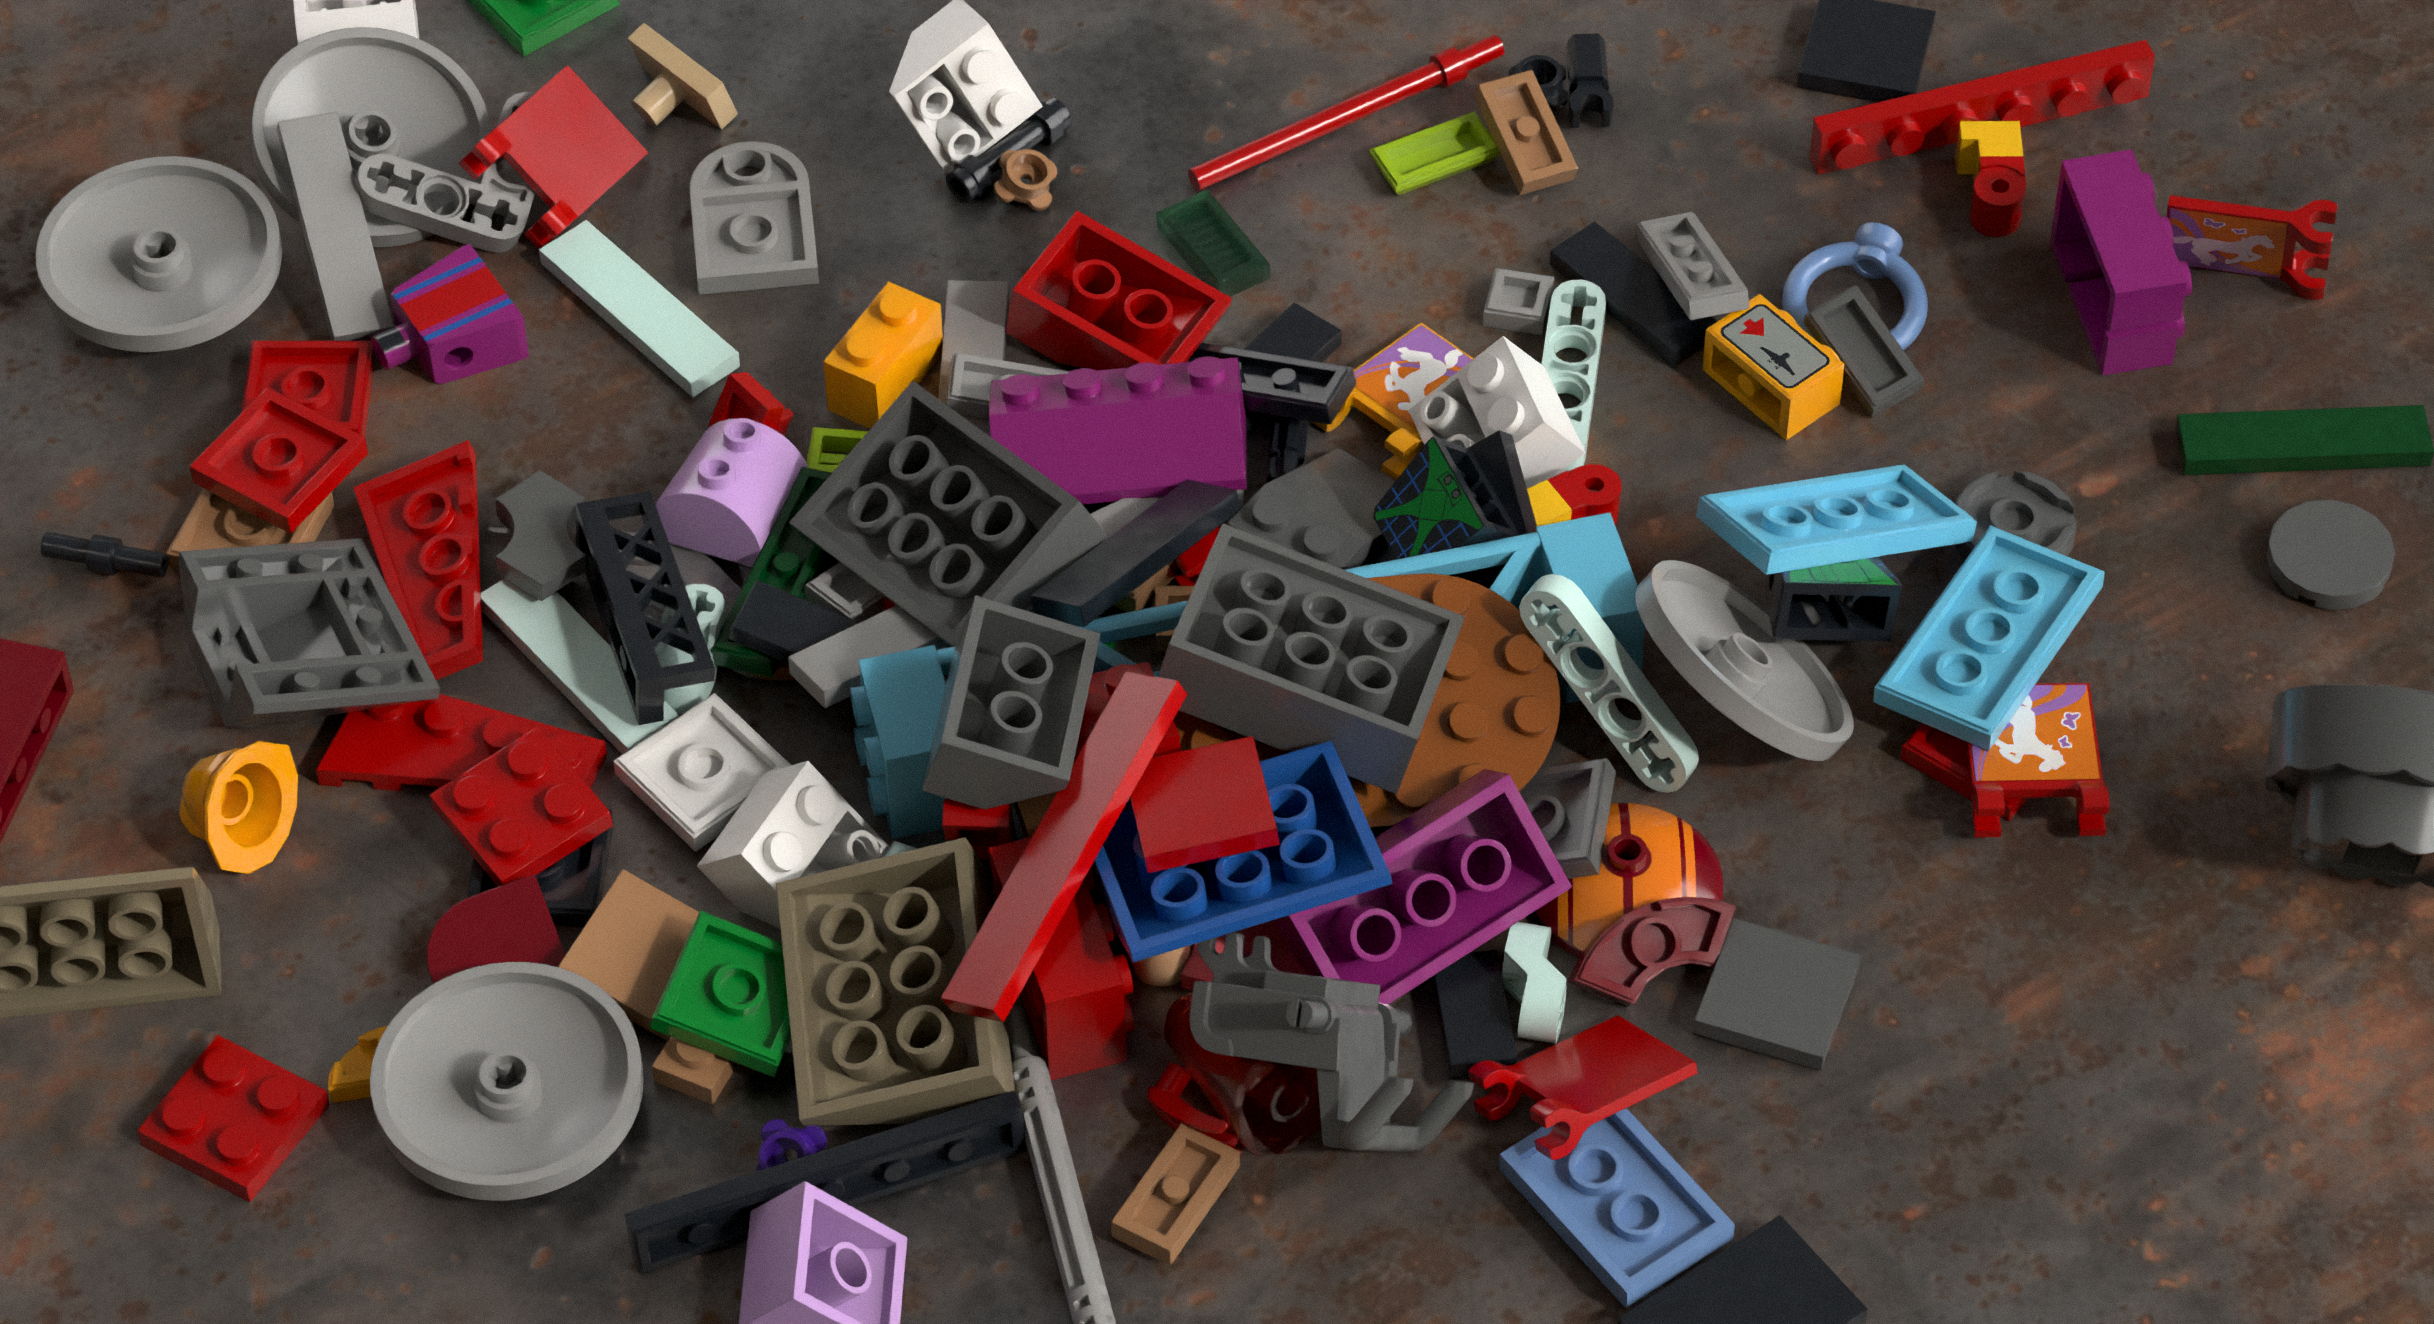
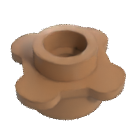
[994,149,1057,211]

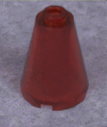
[1164,992,1321,1156]

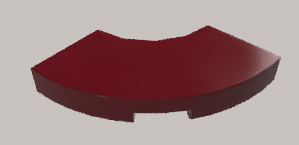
[1568,897,1736,1007]

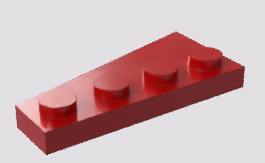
[353,440,483,680]
[316,694,607,791]

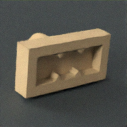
[627,23,738,130]

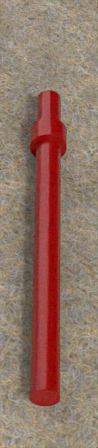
[1188,34,1505,191]

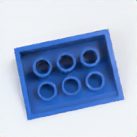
[1091,741,1392,962]

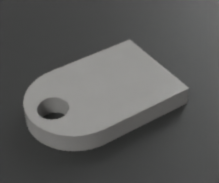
[690,141,819,295]

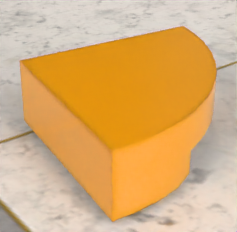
[328,1026,388,1103]

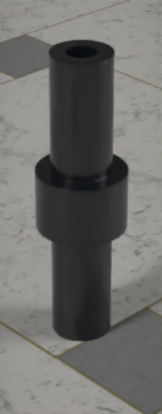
[40,532,168,578]

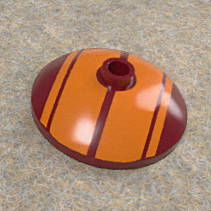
[1532,802,1723,958]

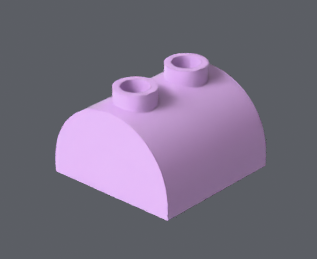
[655,418,808,567]

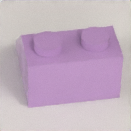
[739,1181,907,1324]

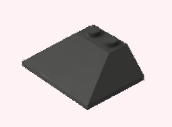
[178,538,440,727]

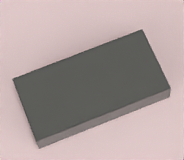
[1804,285,1925,418]

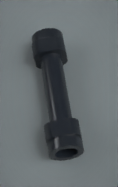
[946,97,1072,203]

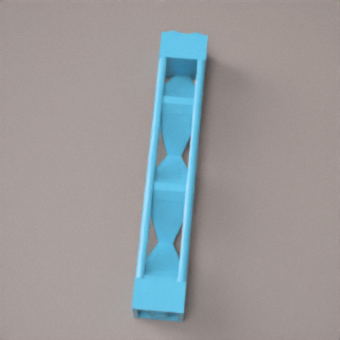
[850,512,1645,839]

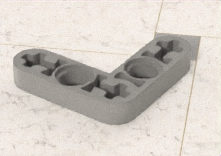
[355,92,535,253]

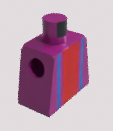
[371,243,529,384]

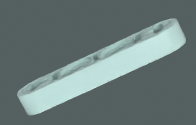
[1541,279,1606,474]
[1519,574,1699,793]

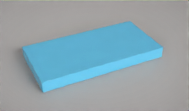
[1696,464,1977,575]
[1873,525,2105,751]

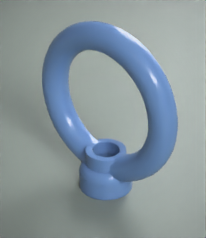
[1782,222,1928,350]

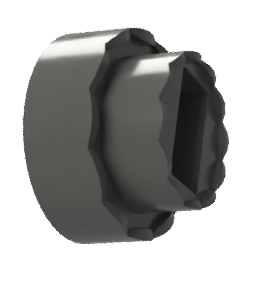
[2265,683,2434,888]

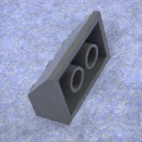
[922,595,1101,810]

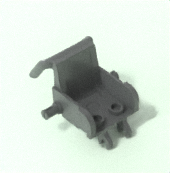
[1190,932,1474,1152]

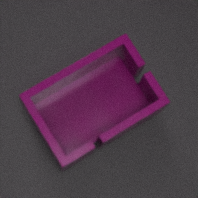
[2049,149,2192,376]

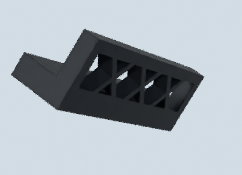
[576,491,715,725]

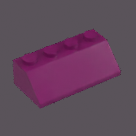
[989,357,1247,504]
[1274,769,1572,1005]

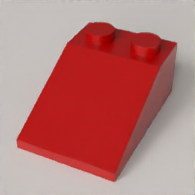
[1005,210,1232,371]

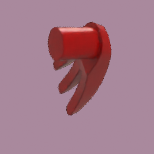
[1146,1063,1242,1156]

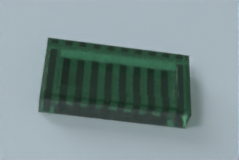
[1156,189,1270,297]

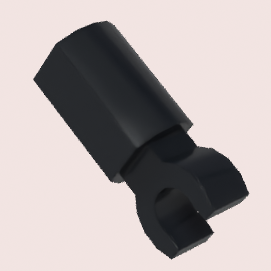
[1566,34,1614,128]

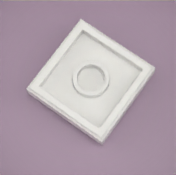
[613,693,791,852]

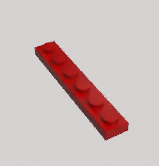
[1809,40,2155,175]

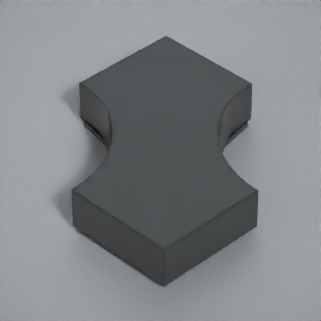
[496,470,586,601]

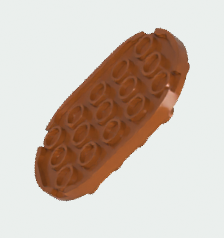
[1173,573,1560,835]

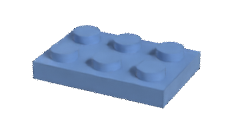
[1499,1108,1735,1308]

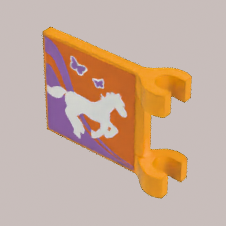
[1311,323,1474,480]

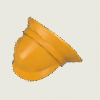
[179,741,298,874]

